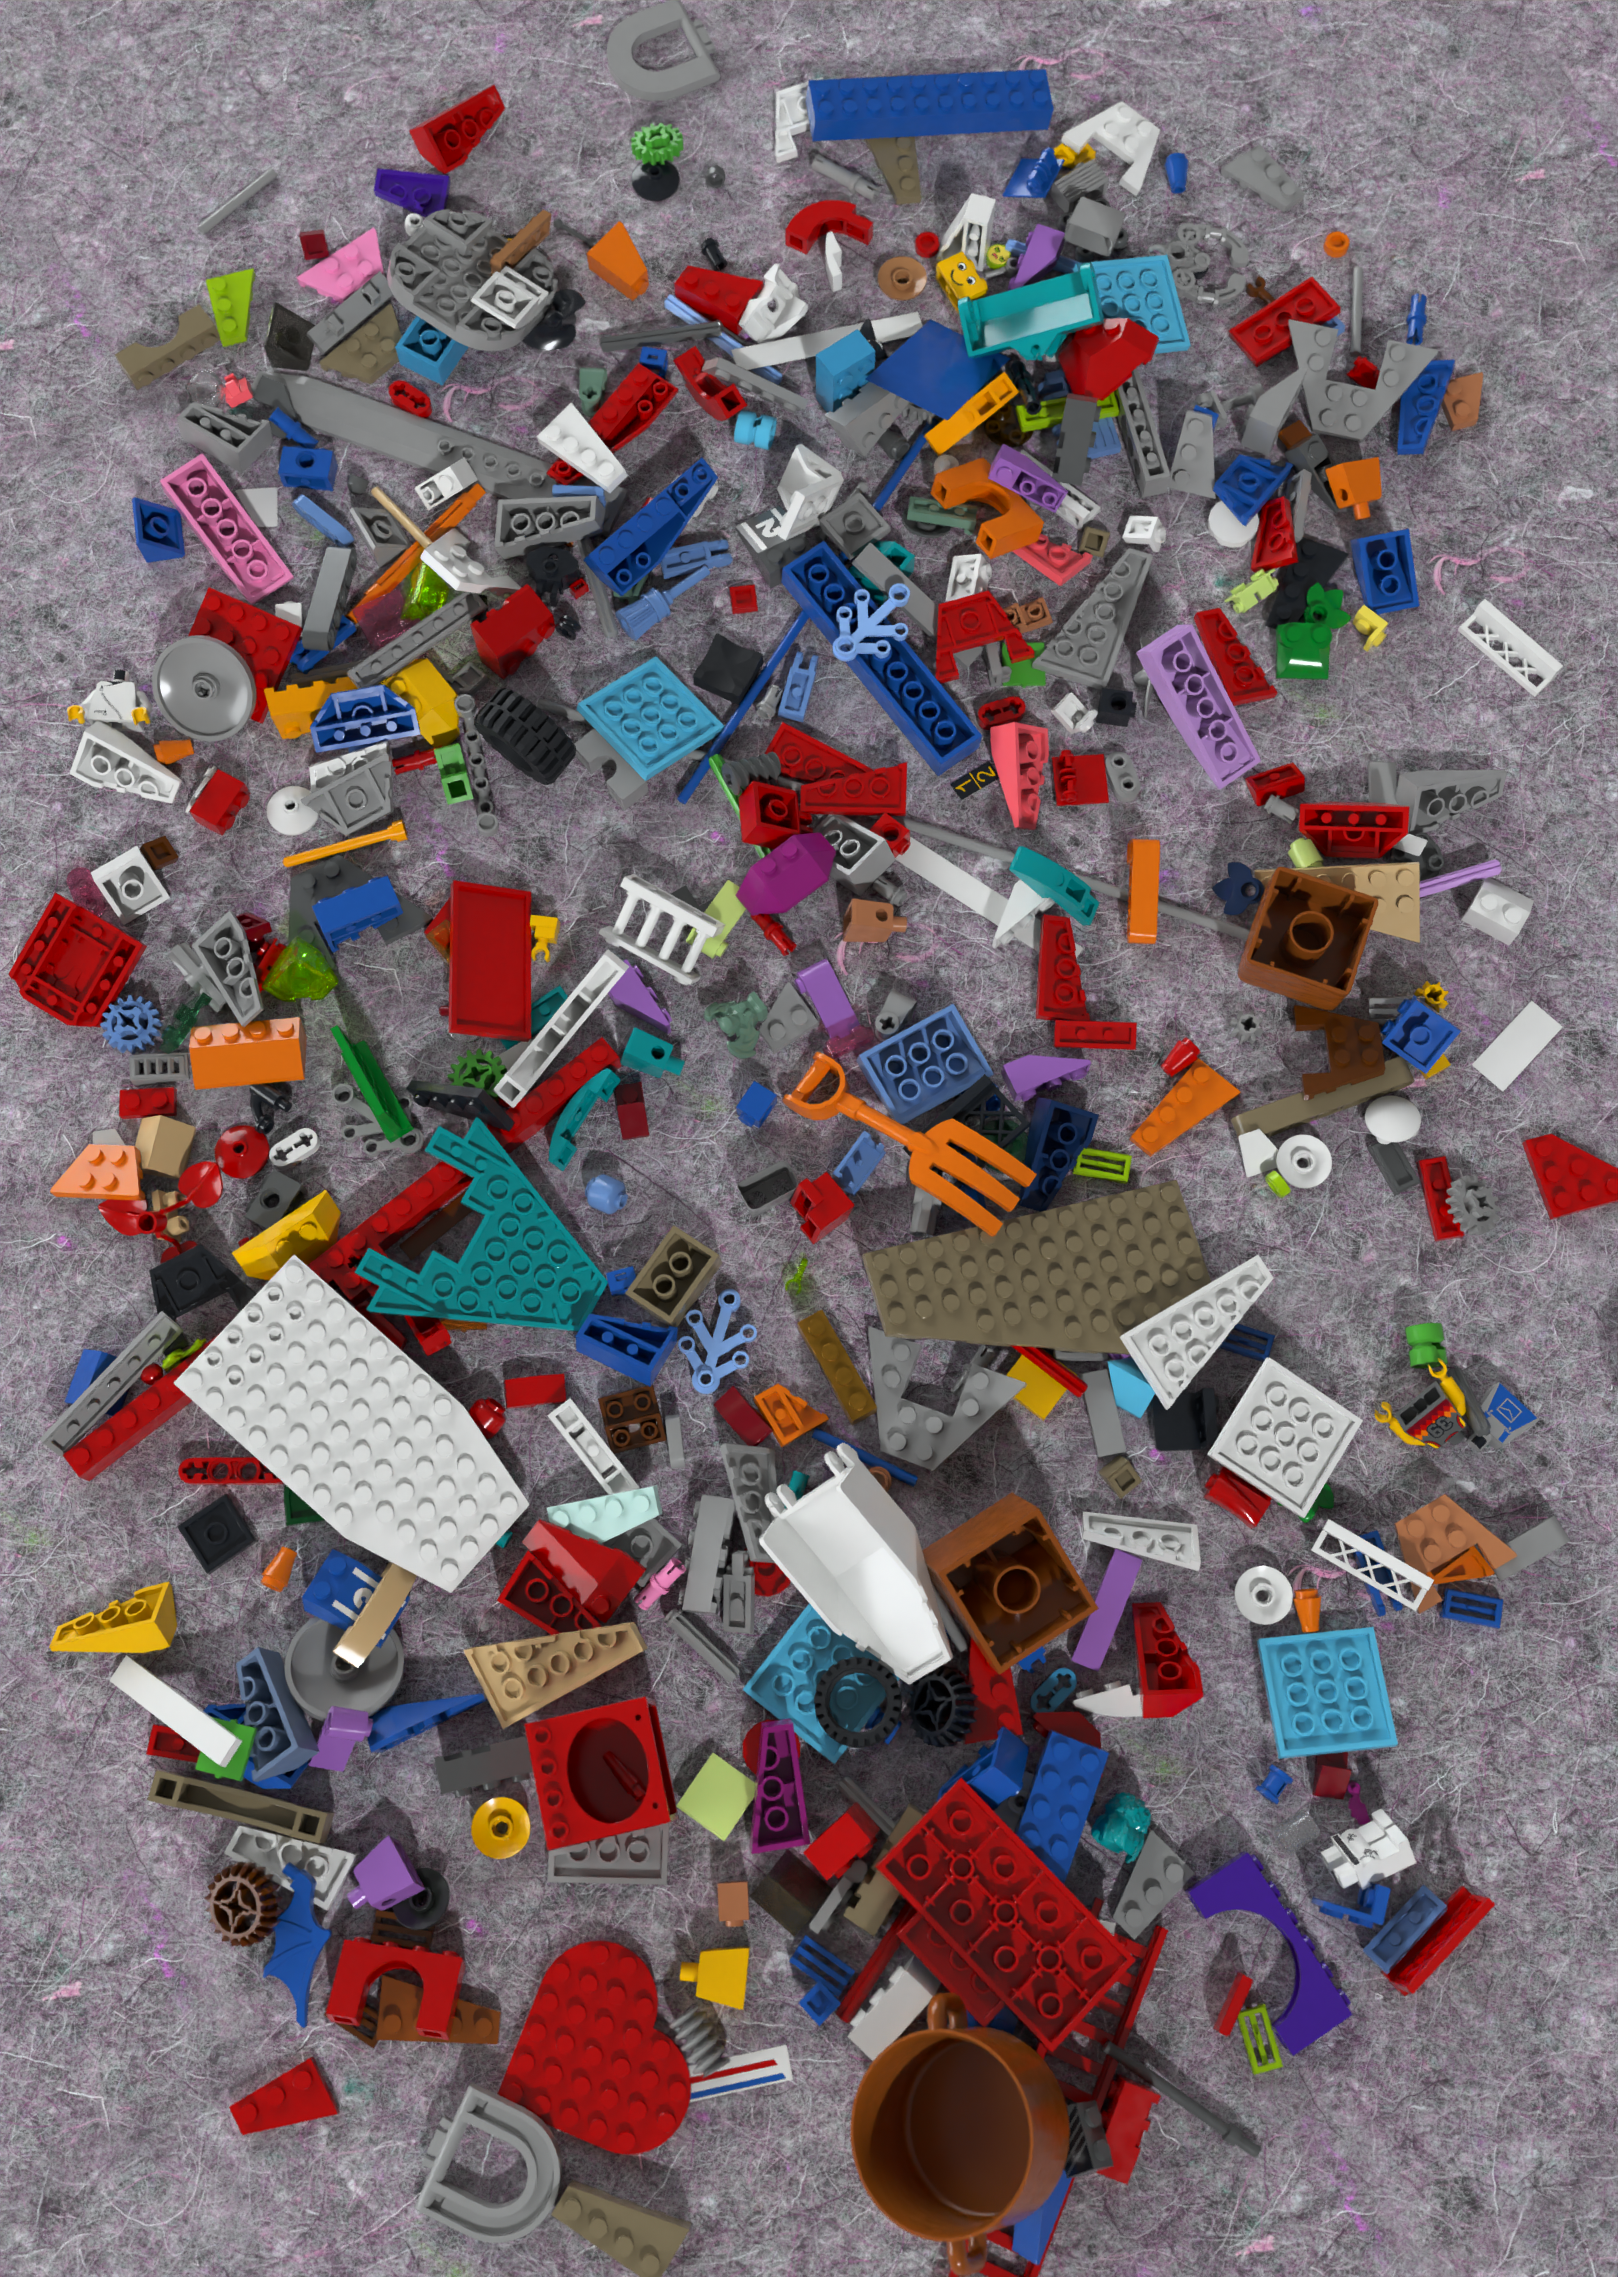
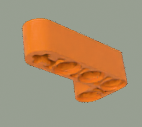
[1127,839,1160,944]

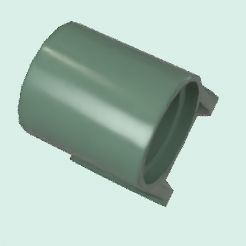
[579,367,607,417]

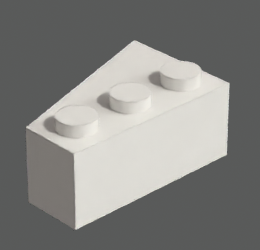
[936,193,996,271]
[848,1955,941,2061]

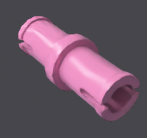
[634,1558,686,1610]

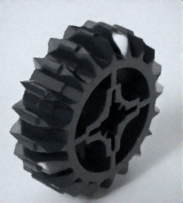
[906,1666,979,1748]

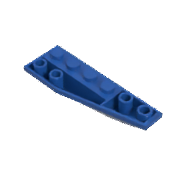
[583,457,719,596]

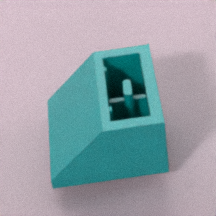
[848,541,915,606]

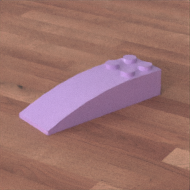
[1136,624,1261,789]

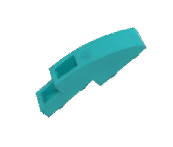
[1009,846,1100,926]

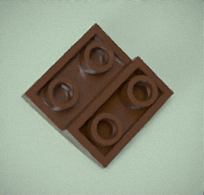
[598,1384,666,1454]

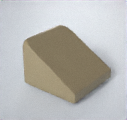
[1079,526,1110,558]
[1099,1455,1142,1499]

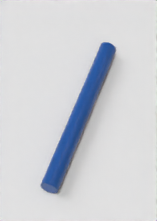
[812,1427,918,1487]

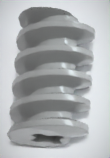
[669,2005,730,2078]

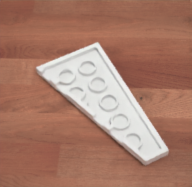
[1120,1255,1273,1410]

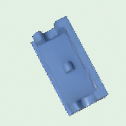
[832,1130,886,1196]

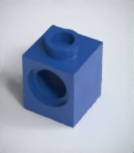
[736,1081,777,1129]

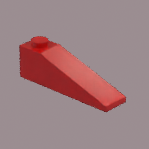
[409,84,506,174]
[1132,1602,1203,1718]

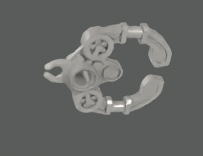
[1146,223,1249,307]

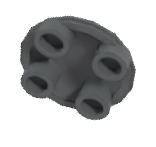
[1390,833,1444,881]

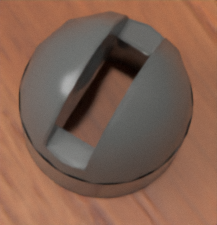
[706,165,726,188]
[347,474,369,495]

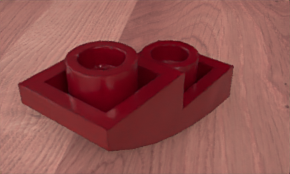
[713,1386,774,1447]

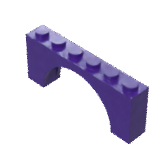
[1184,1851,1353,2056]

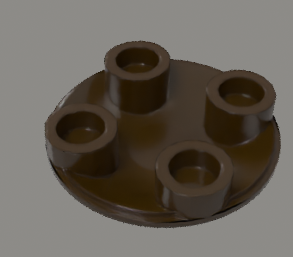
[984,403,1034,448]

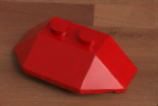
[1299,802,1410,858]

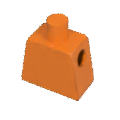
[1326,457,1382,521]

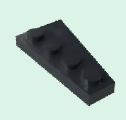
[1265,537,1349,630]
[406,1080,515,1131]

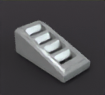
[129,1053,190,1086]

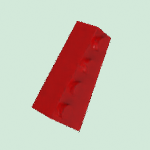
[497,1550,603,1635]

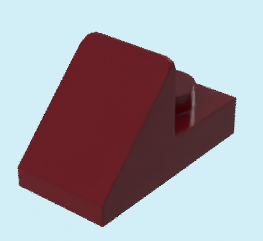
[236,912,272,952]
[615,1082,650,1140]
[1313,1752,1352,1800]

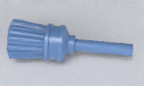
[615,565,710,641]

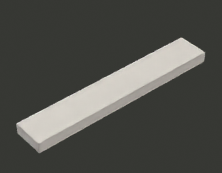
[109,1655,242,1767]

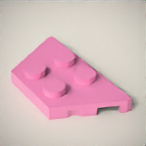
[296,227,385,303]

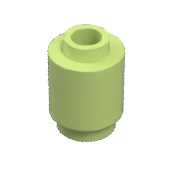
[1288,838,1324,868]

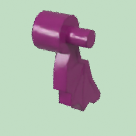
[1346,1780,1371,1825]

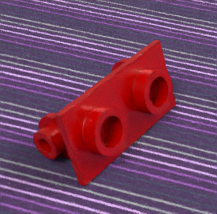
[1346,356,1380,390]
[253,938,288,993]

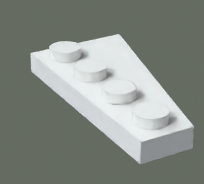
[537,403,627,493]
[224,1825,359,1911]

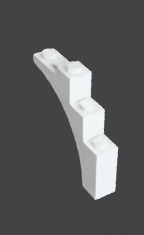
[492,949,629,1108]

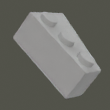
[825,382,909,457]
[177,402,273,474]

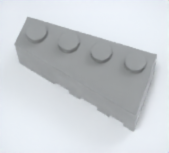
[495,496,605,561]

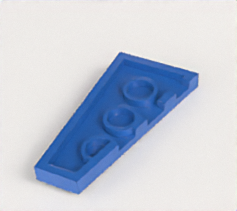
[1397,360,1455,455]

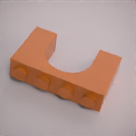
[931,457,1044,559]

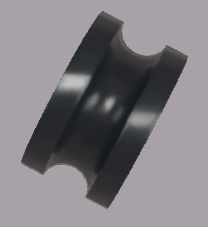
[555,615,581,640]

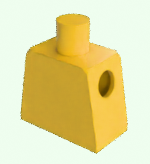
[680,1946,750,2009]

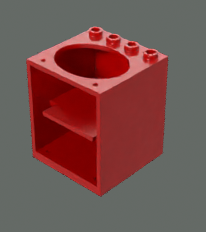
[524,1696,679,1850]

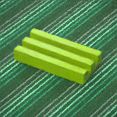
[1073,1147,1132,1184]
[1237,2003,1283,2075]

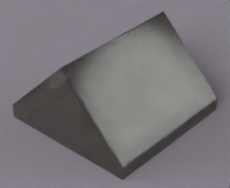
[264,302,315,371]
[749,1849,833,1937]

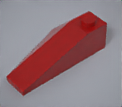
[522,1519,646,1623]

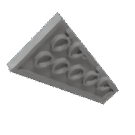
[1032,548,1153,690]

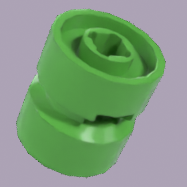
[1405,1323,1448,1369]

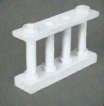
[599,874,725,985]

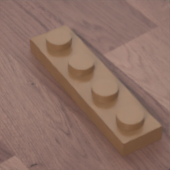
[490,210,551,276]

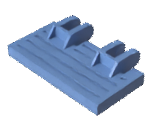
[1038,369,1121,459]

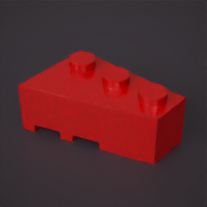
[674,265,764,336]

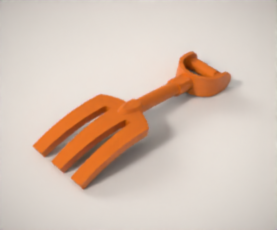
[782,1052,1037,1237]

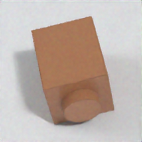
[717,1881,750,1927]

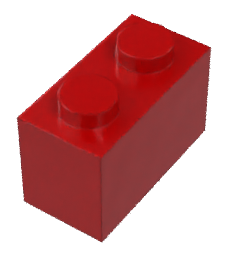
[189,769,251,836]

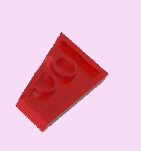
[1251,496,1298,573]
[229,2056,340,2135]

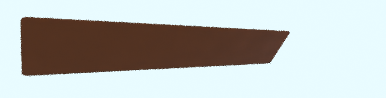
[399,1190,473,1260]

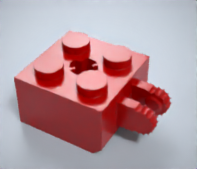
[739,781,813,849]

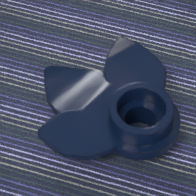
[1212,862,1265,915]

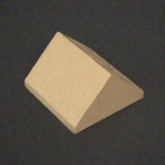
[135,1115,196,1180]

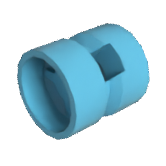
[734,409,777,450]

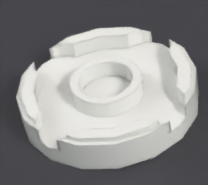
[1207,501,1259,548]

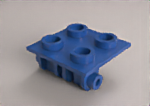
[1003,148,1064,198]

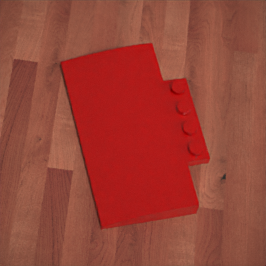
[874,1778,1136,2053]

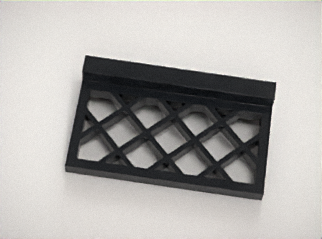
[903,1074,1031,1189]

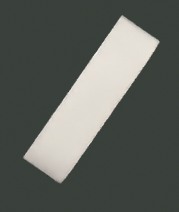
[269,1128,320,1170]

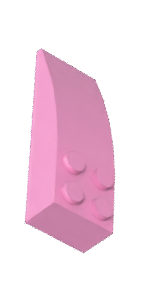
[160,453,294,606]

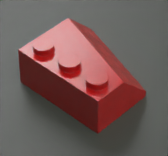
[470,584,555,680]

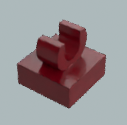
[299,229,330,260]

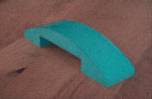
[549,1068,621,1171]

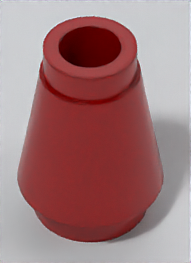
[1160,1037,1201,1077]

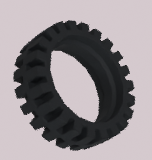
[814,1657,902,1748]

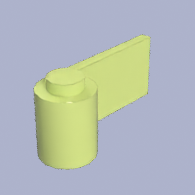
[686,880,746,959]

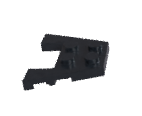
[149,1243,257,1356]

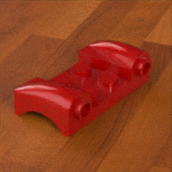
[1203,1466,1272,1529]

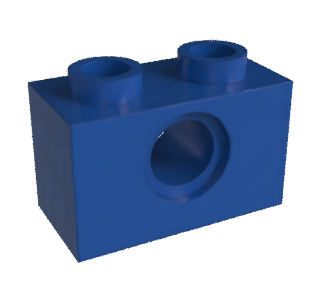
[278,446,338,491]

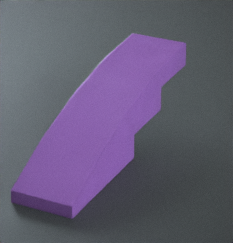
[1071,1548,1143,1672]

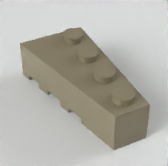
[551,2180,691,2277]

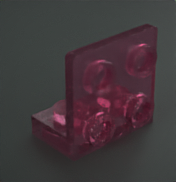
[353,590,421,653]

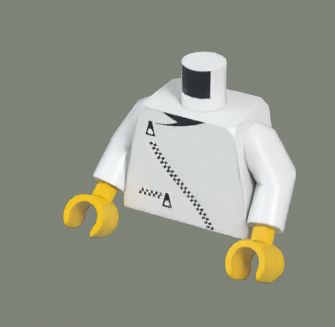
[67,670,153,732]

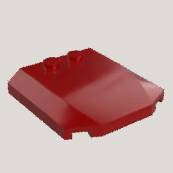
[9,893,147,1028]

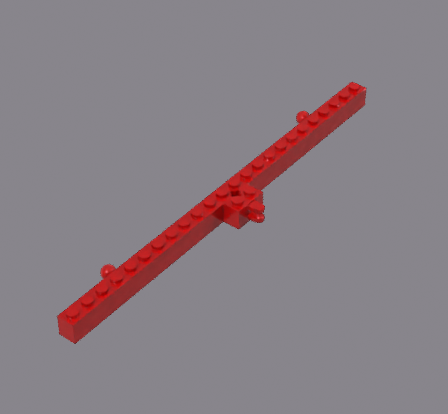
[63,1037,622,1481]

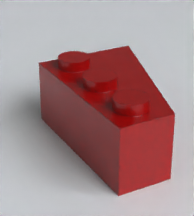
[1096,2074,1161,2185]

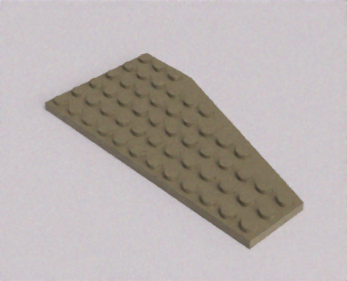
[862,1180,1229,1355]

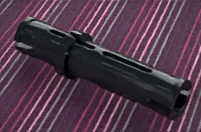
[1010,361,1042,415]

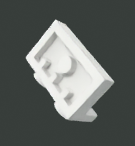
[945,554,992,602]

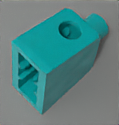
[621,1027,685,1078]

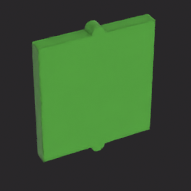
[1002,643,1046,688]
[195,1717,257,1781]

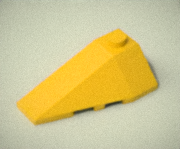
[49,1582,177,1653]

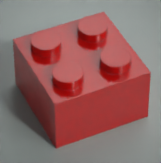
[803,1801,880,1881]

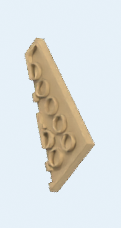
[463,1622,648,1729]

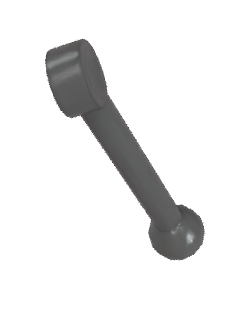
[553,219,597,249]
[716,320,753,347]

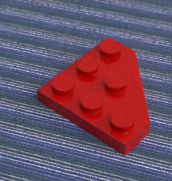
[1522,1134,1618,1220]

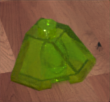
[262,936,339,1002]

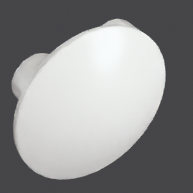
[1365,1096,1421,1144]

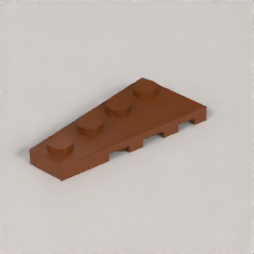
[376,1975,501,2045]

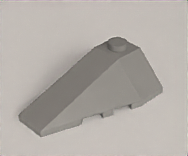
[1396,770,1507,834]

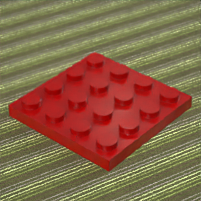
[188,587,303,724]

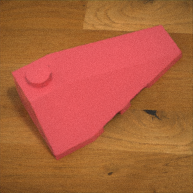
[990,722,1049,830]

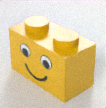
[935,251,988,316]

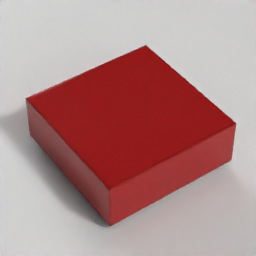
[729,584,758,614]

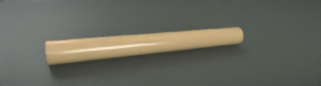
[371,487,433,548]

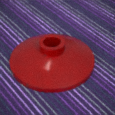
[215,1125,270,1179]

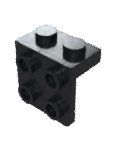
[1151,1388,1222,1452]

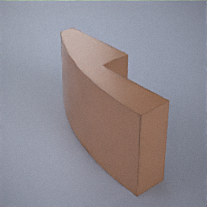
[1003,597,1053,633]

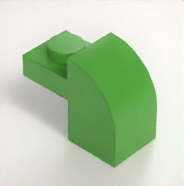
[434,743,474,805]

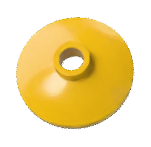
[471,1797,531,1859]

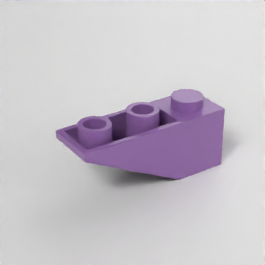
[1007,223,1065,291]
[988,444,1068,513]
[608,959,672,1034]
[1001,1055,1091,1102]

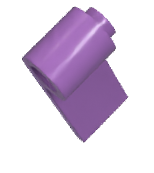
[794,959,863,1045]
[309,1706,373,1772]

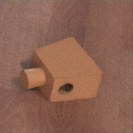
[843,899,907,942]

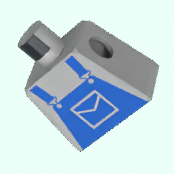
[1467,1381,1539,1452]

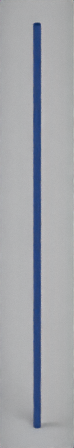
[677,417,942,804]

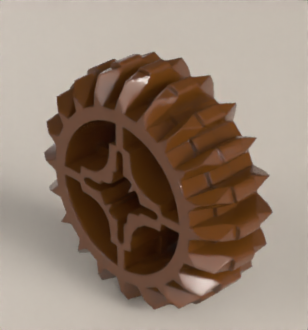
[205,1862,283,1947]

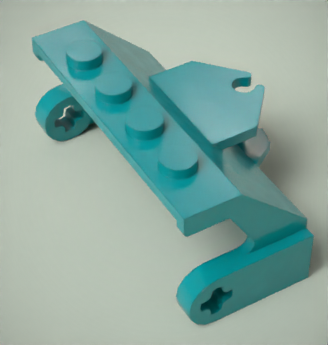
[958,262,1104,361]

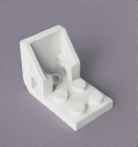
[777,444,844,541]

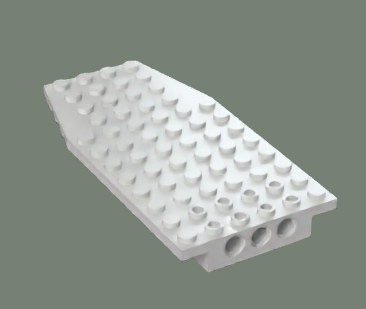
[174,1255,530,1593]

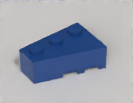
[312,875,403,953]
[576,1314,678,1387]
[936,1726,1029,1811]

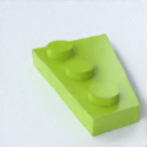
[206,268,256,347]

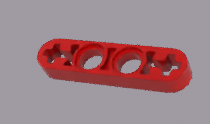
[178,1457,284,1485]

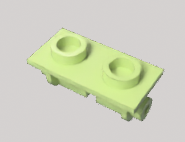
[1224,568,1279,614]

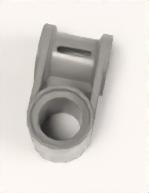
[875,989,918,1043]

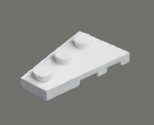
[309,740,389,793]

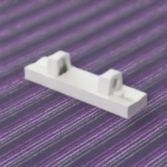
[547,1398,640,1495]

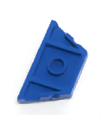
[1213,455,1294,526]

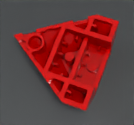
[1058,318,1159,402]

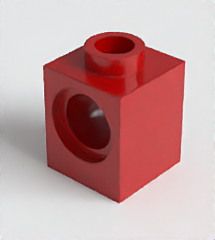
[870,813,911,858]

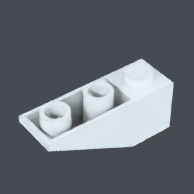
[992,879,1054,949]

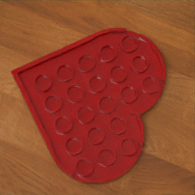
[497,1940,692,2155]

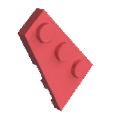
[1012,534,1093,587]

